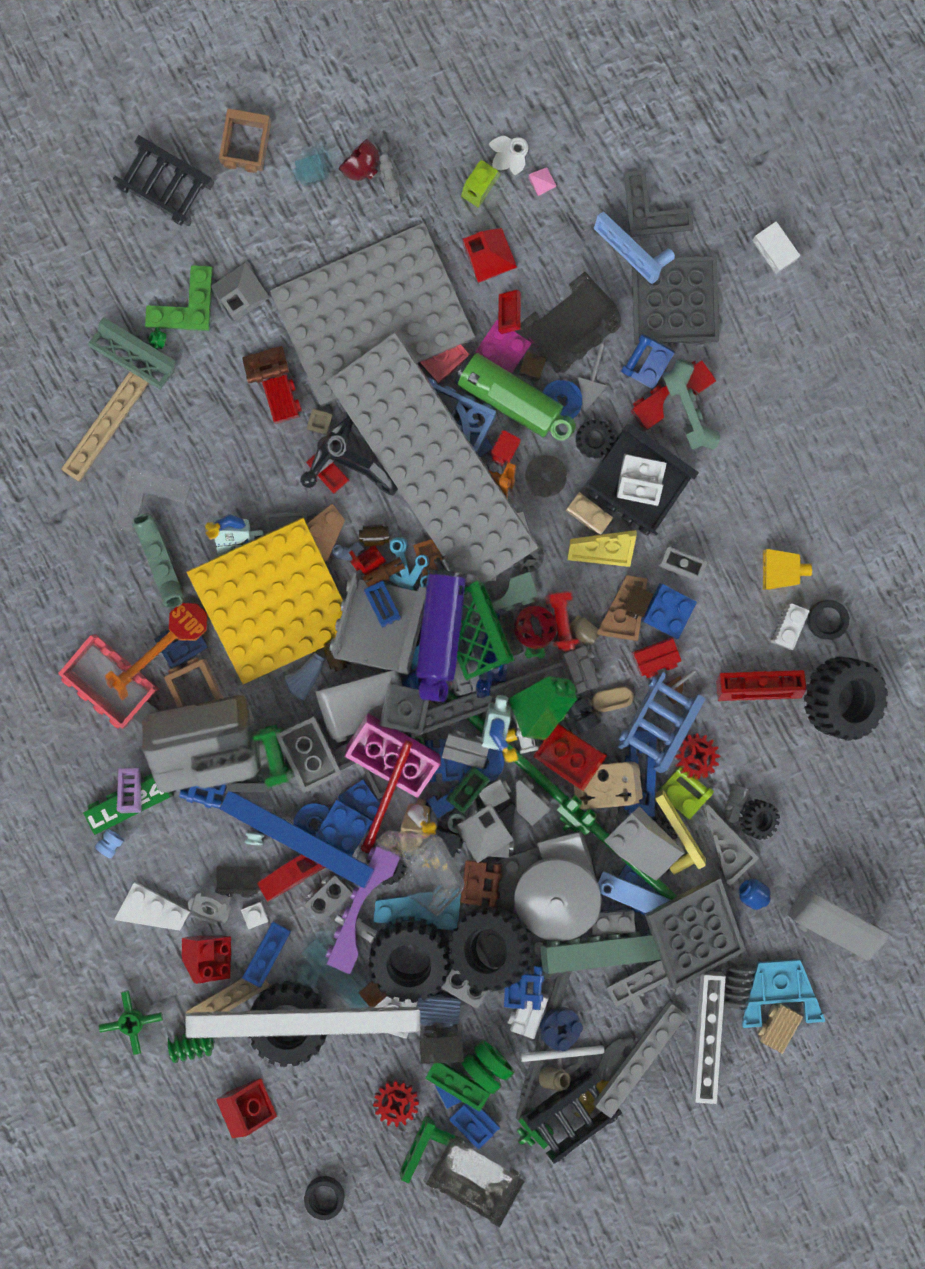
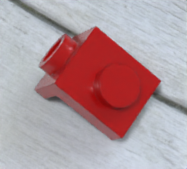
[349,546,386,575]

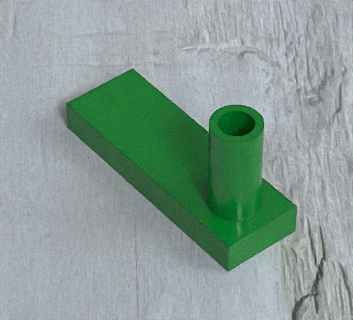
[425,1059,491,1112]
[399,1116,455,1183]

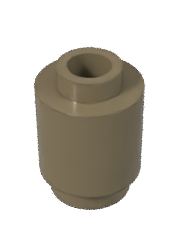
[569,615,599,645]
[539,1067,570,1091]

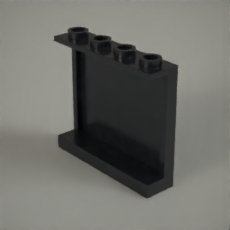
[584,424,699,536]

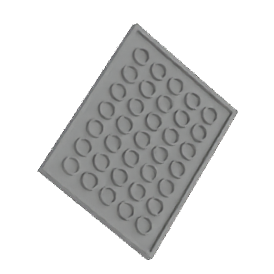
[270,223,475,407]

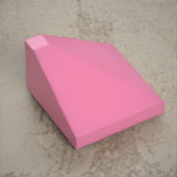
[528,167,557,196]

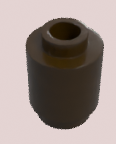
[359,524,389,546]
[323,642,350,672]

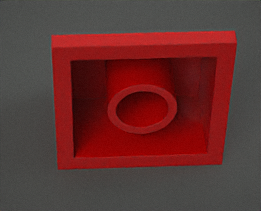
[216,1078,277,1138]

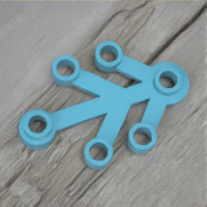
[377,537,429,591]

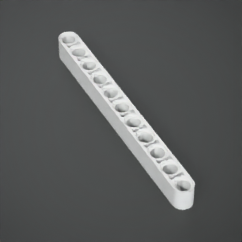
[185,1007,420,1038]

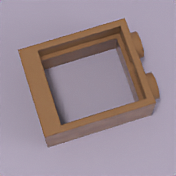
[219,108,271,173]
[164,657,223,708]

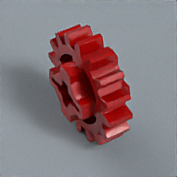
[674,733,720,780]
[373,1079,419,1127]

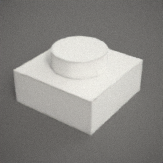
[241,901,269,929]

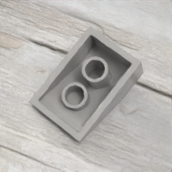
[276,716,342,792]
[605,806,685,880]

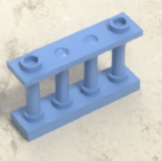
[618,672,706,773]

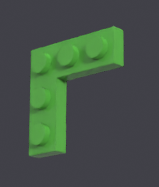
[145,265,213,331]

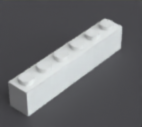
[692,971,725,1104]

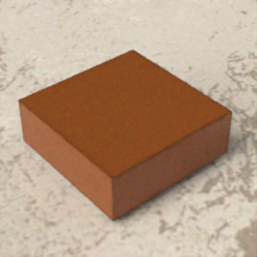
[358,980,387,1008]

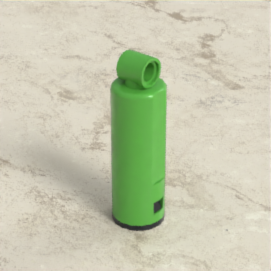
[454,351,576,440]

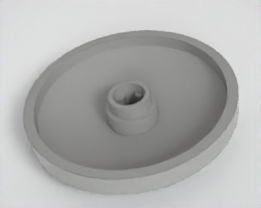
[515,857,601,941]

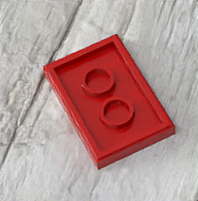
[533,724,607,791]

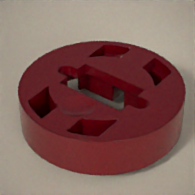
[514,606,557,649]

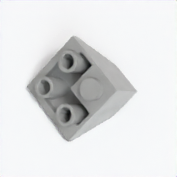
[211,262,270,322]
[515,777,550,825]
[455,804,514,863]

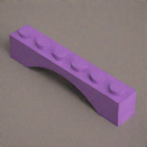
[325,844,401,974]

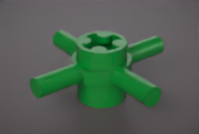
[99,990,163,1055]

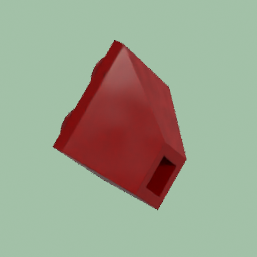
[463,228,517,283]
[182,935,231,984]

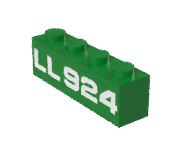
[83,774,173,835]

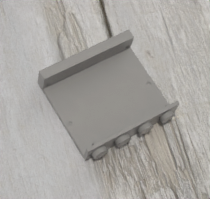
[330,573,426,674]

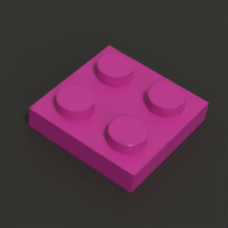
[476,320,532,373]

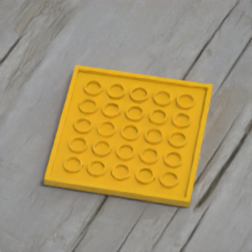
[187,517,343,684]

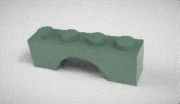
[461,572,538,624]

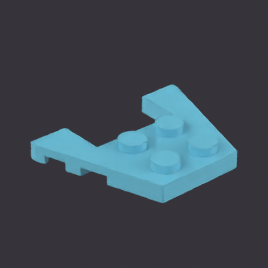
[742,959,825,1028]

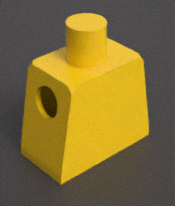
[763,549,812,590]

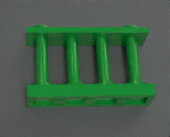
[253,724,295,788]

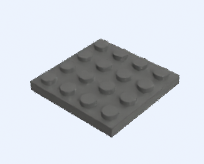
[632,256,719,344]
[645,876,745,989]

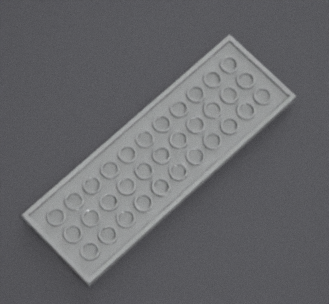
[326,333,539,593]

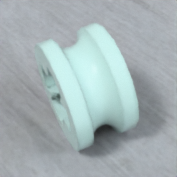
[244,832,265,845]

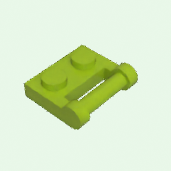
[657,766,714,820]

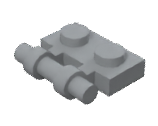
[379,154,401,205]

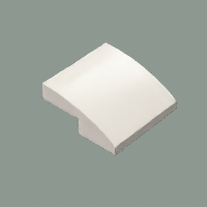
[617,453,667,506]

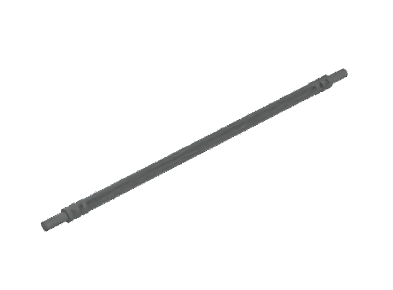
[515,806,620,1120]

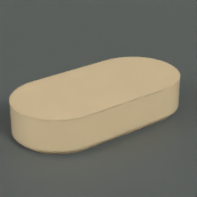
[592,686,634,712]

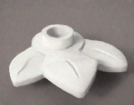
[489,136,528,175]

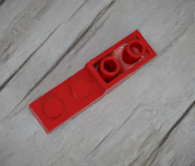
[257,854,326,902]

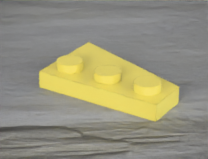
[567,530,636,567]

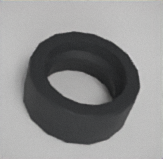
[807,600,850,640]
[304,1176,345,1220]

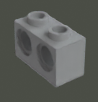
[305,873,353,923]
[441,962,488,1009]

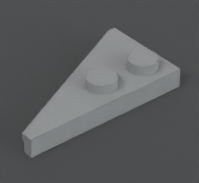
[703,804,759,886]

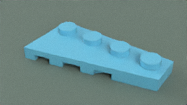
[373,888,462,930]

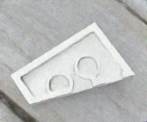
[114,882,191,931]

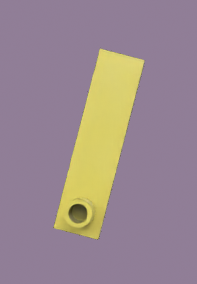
[655,789,706,875]

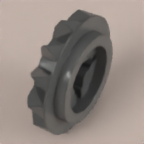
[513,542,544,573]

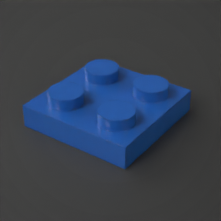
[641,583,697,639]
[315,799,373,856]

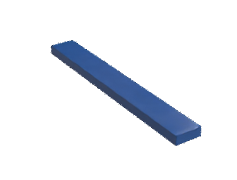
[220,791,375,888]

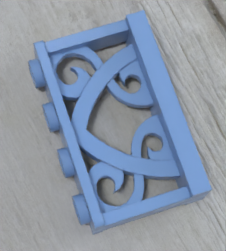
[426,377,496,454]

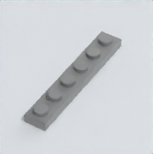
[593,1002,687,1118]

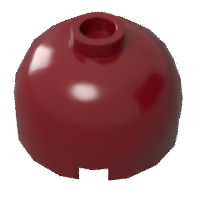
[338,138,379,181]

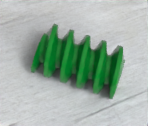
[167,1034,214,1063]

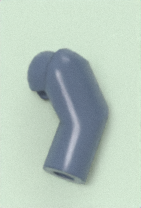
[332,541,364,561]

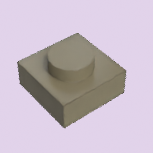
[306,409,333,435]

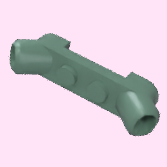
[662,359,720,450]
[132,513,184,608]

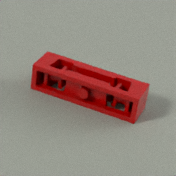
[716,670,807,701]

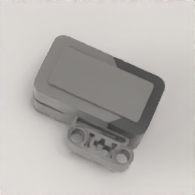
[142,695,261,792]

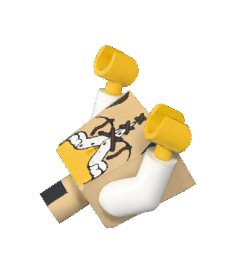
[401,799,439,866]

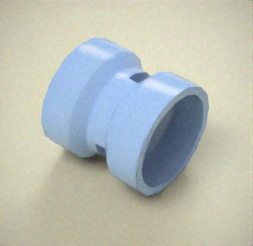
[94,829,124,858]

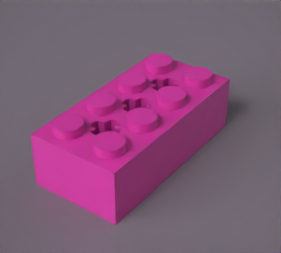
[344,713,441,798]

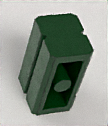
[445,766,490,814]

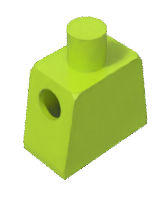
[461,160,501,208]

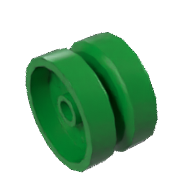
[461,1039,515,1094]

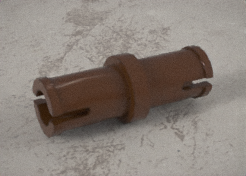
[362,557,406,587]

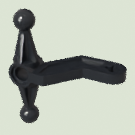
[300,412,398,496]

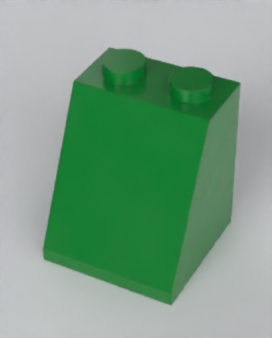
[509,676,577,740]

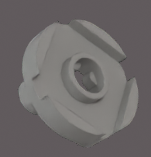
[188,887,231,924]

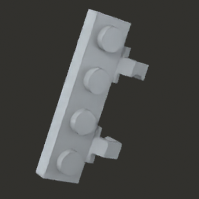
[606,960,683,1014]

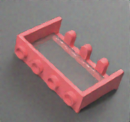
[58,634,159,729]

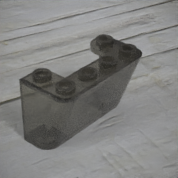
[521,272,621,373]

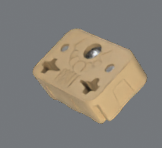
[574,761,643,809]

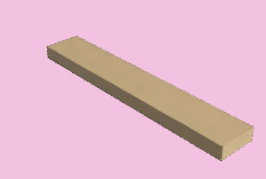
[61,372,149,482]

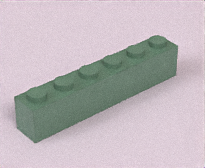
[540,929,661,974]

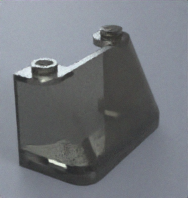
[423,1135,525,1228]

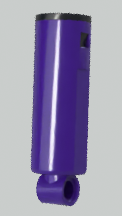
[416,570,466,702]

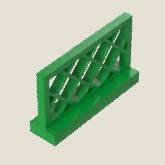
[457,581,515,681]

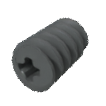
[724,963,756,1010]

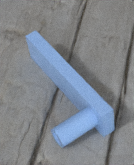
[594,211,675,284]
[598,871,670,913]

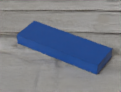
[242,922,291,988]

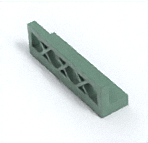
[88,317,176,390]

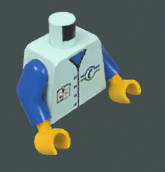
[205,514,264,556]
[482,695,518,762]

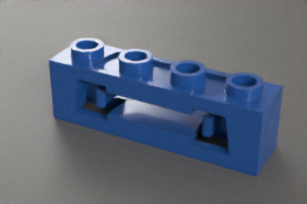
[623,730,657,816]

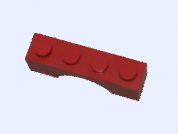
[631,360,716,431]

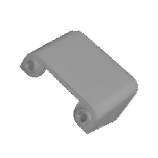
[316,671,403,743]

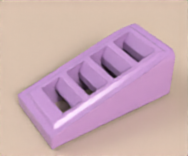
[117,768,141,813]

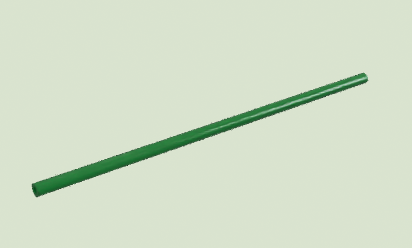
[446,689,677,900]

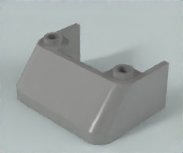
[788,886,890,963]

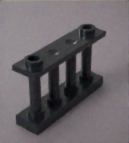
[113,135,214,226]
[522,1067,622,1164]

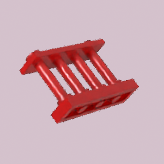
[545,591,579,650]

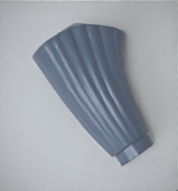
[284,653,325,700]

